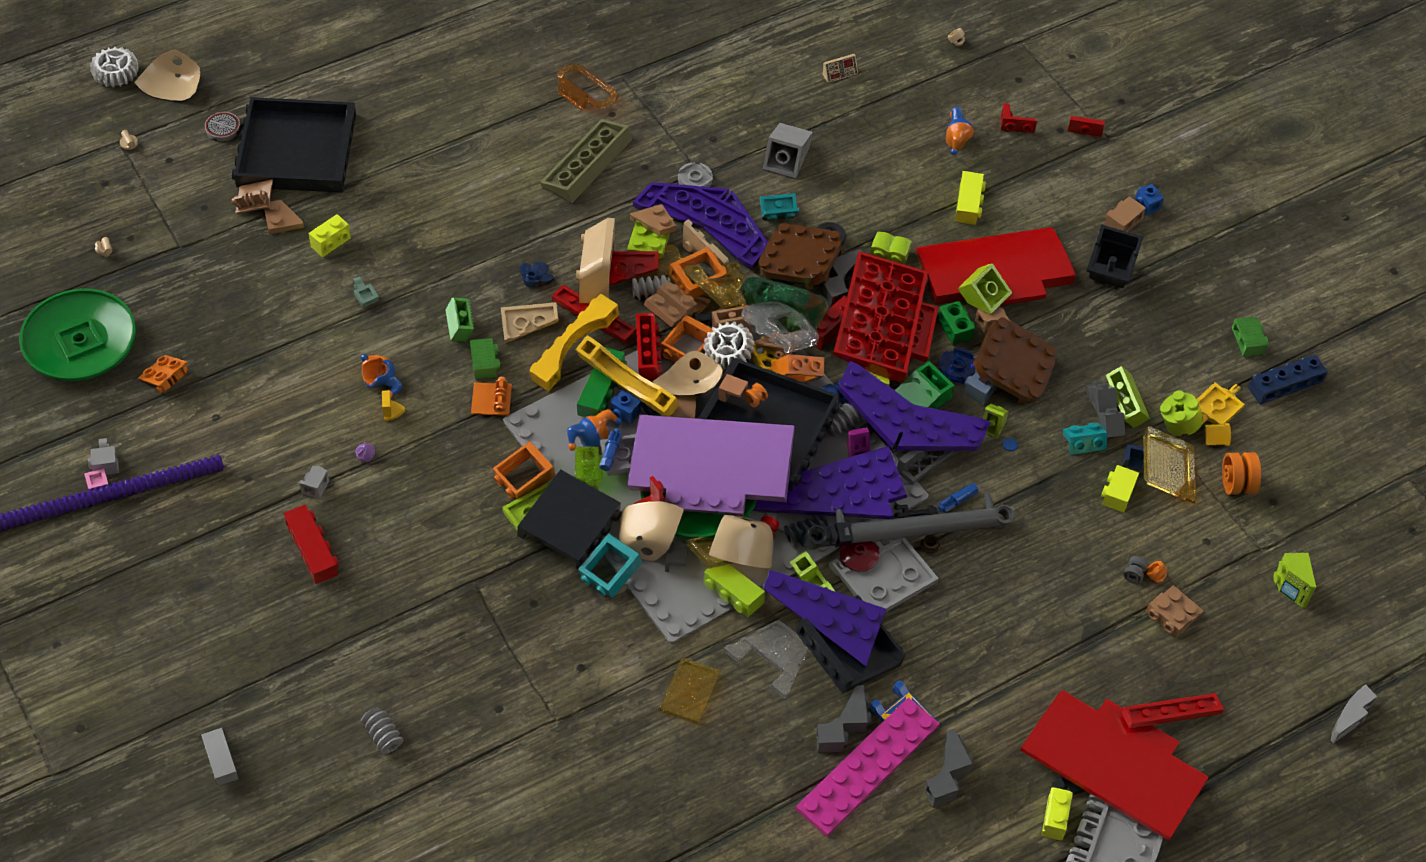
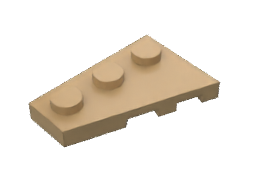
[683,219,729,271]
[501,302,558,343]

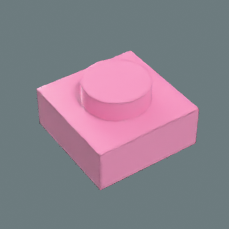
[84,468,108,491]

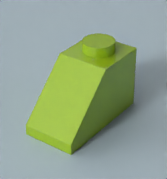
[983,404,1009,438]

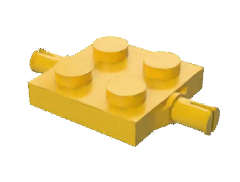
[1197,382,1245,426]

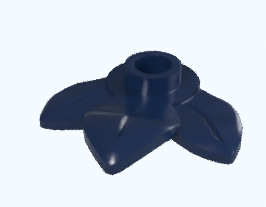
[520,262,554,287]

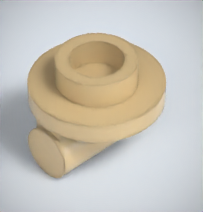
[120,130,138,150]
[95,237,112,257]

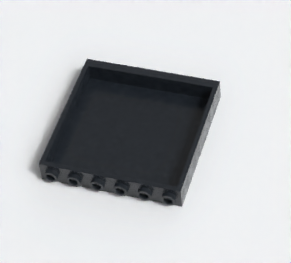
[232,97,357,193]
[698,357,841,492]

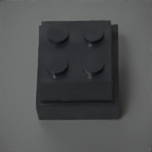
[1086,224,1143,288]

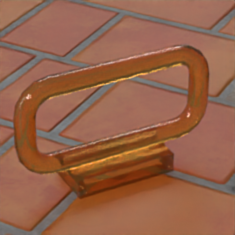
[556,63,618,110]

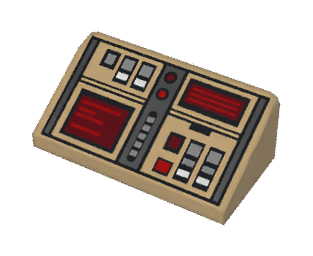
[823,54,858,82]

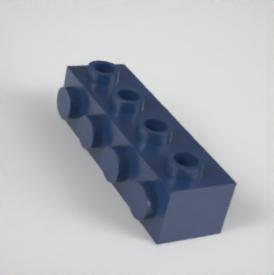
[1248,355,1328,404]

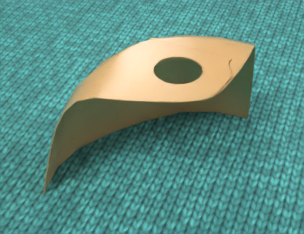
[134,50,200,101]
[652,351,723,395]
[619,501,684,561]
[709,515,773,568]

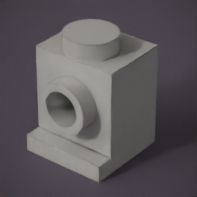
[299,466,329,499]

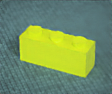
[955,171,986,225]

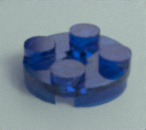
[939,348,976,384]

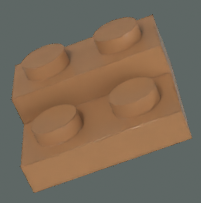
[644,281,697,327]
[1146,585,1204,638]

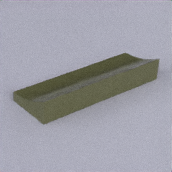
[540,119,633,203]

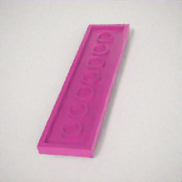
[796,697,940,837]

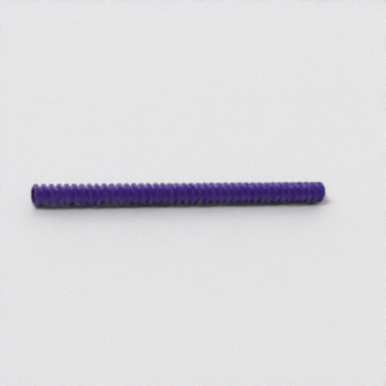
[0,454,224,532]

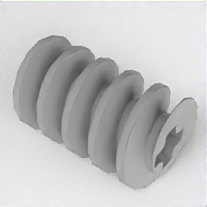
[632,275,670,301]
[826,402,865,438]
[361,707,404,754]

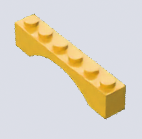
[529,293,619,392]
[575,335,680,417]

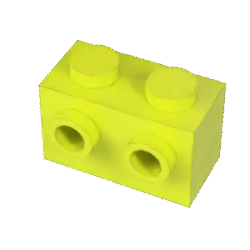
[309,215,351,257]

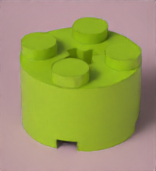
[1160,391,1203,436]

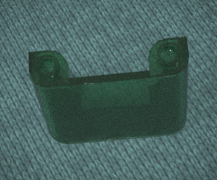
[740,276,829,332]

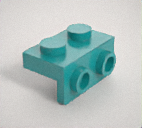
[759,193,799,221]
[1063,423,1107,455]

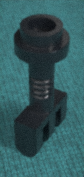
[894,504,938,518]

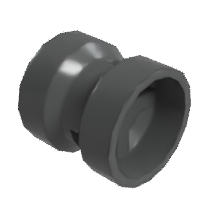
[1123,556,1149,584]

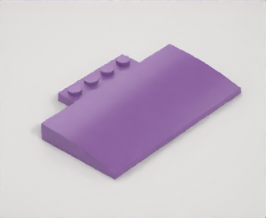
[628,415,795,516]

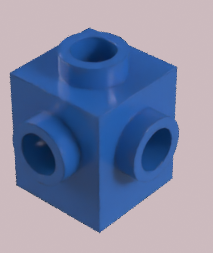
[1135,184,1164,216]
[610,390,641,425]

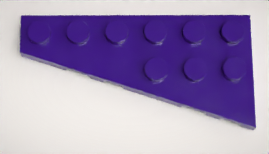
[763,569,886,667]

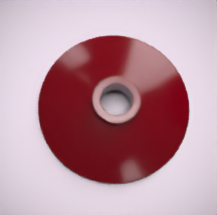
[840,541,879,572]

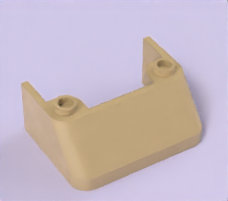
[576,218,615,303]

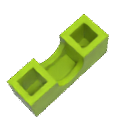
[790,551,836,592]

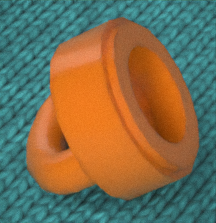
[1146,561,1167,583]

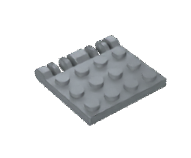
[829,538,939,613]
[1066,793,1163,862]

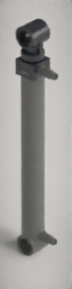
[803,493,1014,550]

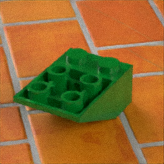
[895,361,955,409]

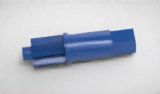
[600,428,623,471]
[938,483,979,512]

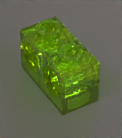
[575,447,603,490]

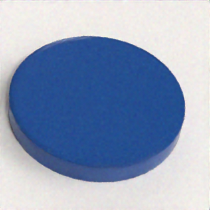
[1003,438,1018,451]

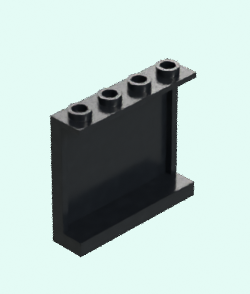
[517,469,622,570]
[796,595,906,694]

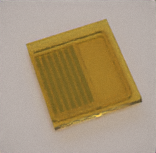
[1143,426,1196,504]

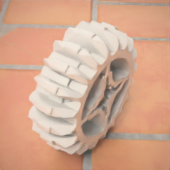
[90,46,138,88]
[704,321,755,370]

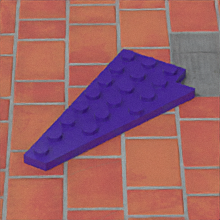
[753,446,907,519]

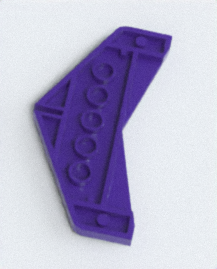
[633,182,768,270]
[838,361,990,451]

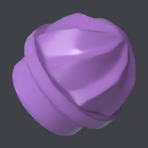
[355,442,375,462]

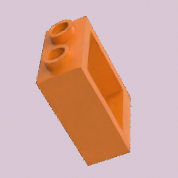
[669,247,727,298]
[661,315,713,370]
[771,354,824,383]
[493,441,556,500]

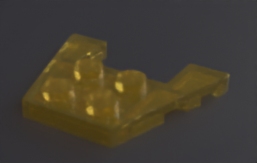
[684,262,754,310]

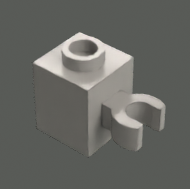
[88,438,119,475]

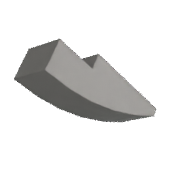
[1331,684,1377,743]
[201,728,238,786]

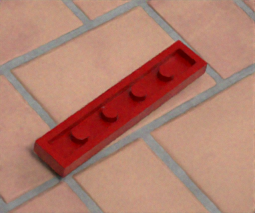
[552,285,636,344]
[1122,693,1224,728]

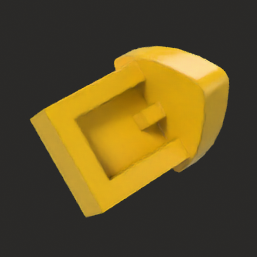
[382,390,405,421]
[1205,423,1231,446]

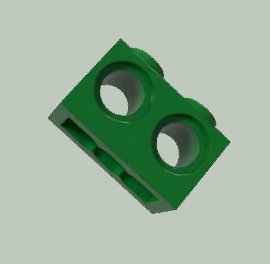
[937,301,976,345]

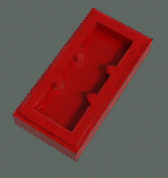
[1067,115,1105,137]

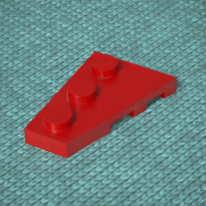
[609,251,659,286]

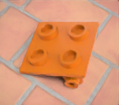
[138,355,188,394]
[471,377,512,416]

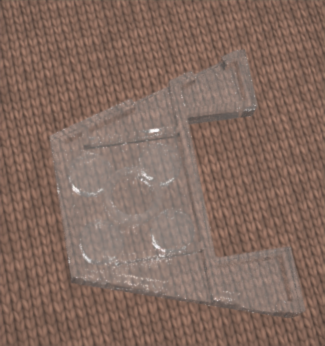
[724,620,808,699]

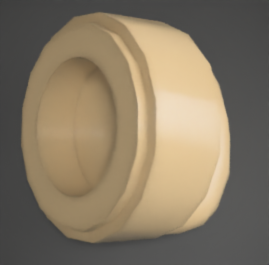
[948,28,965,46]

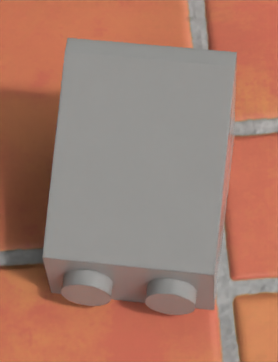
[763,123,813,178]

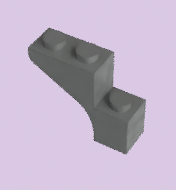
[821,249,862,307]
[1085,381,1125,438]
[816,685,871,753]
[924,728,973,807]

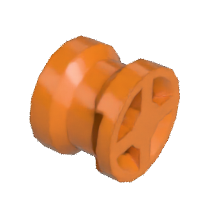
[743,383,768,407]

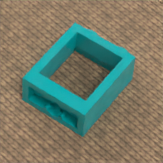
[578,534,642,598]

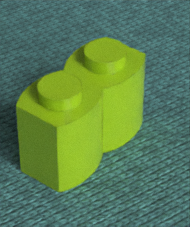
[870,232,912,265]

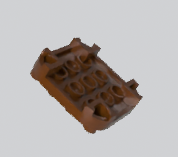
[759,223,843,289]
[973,317,1056,405]

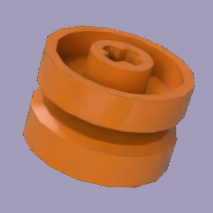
[1222,452,1261,495]

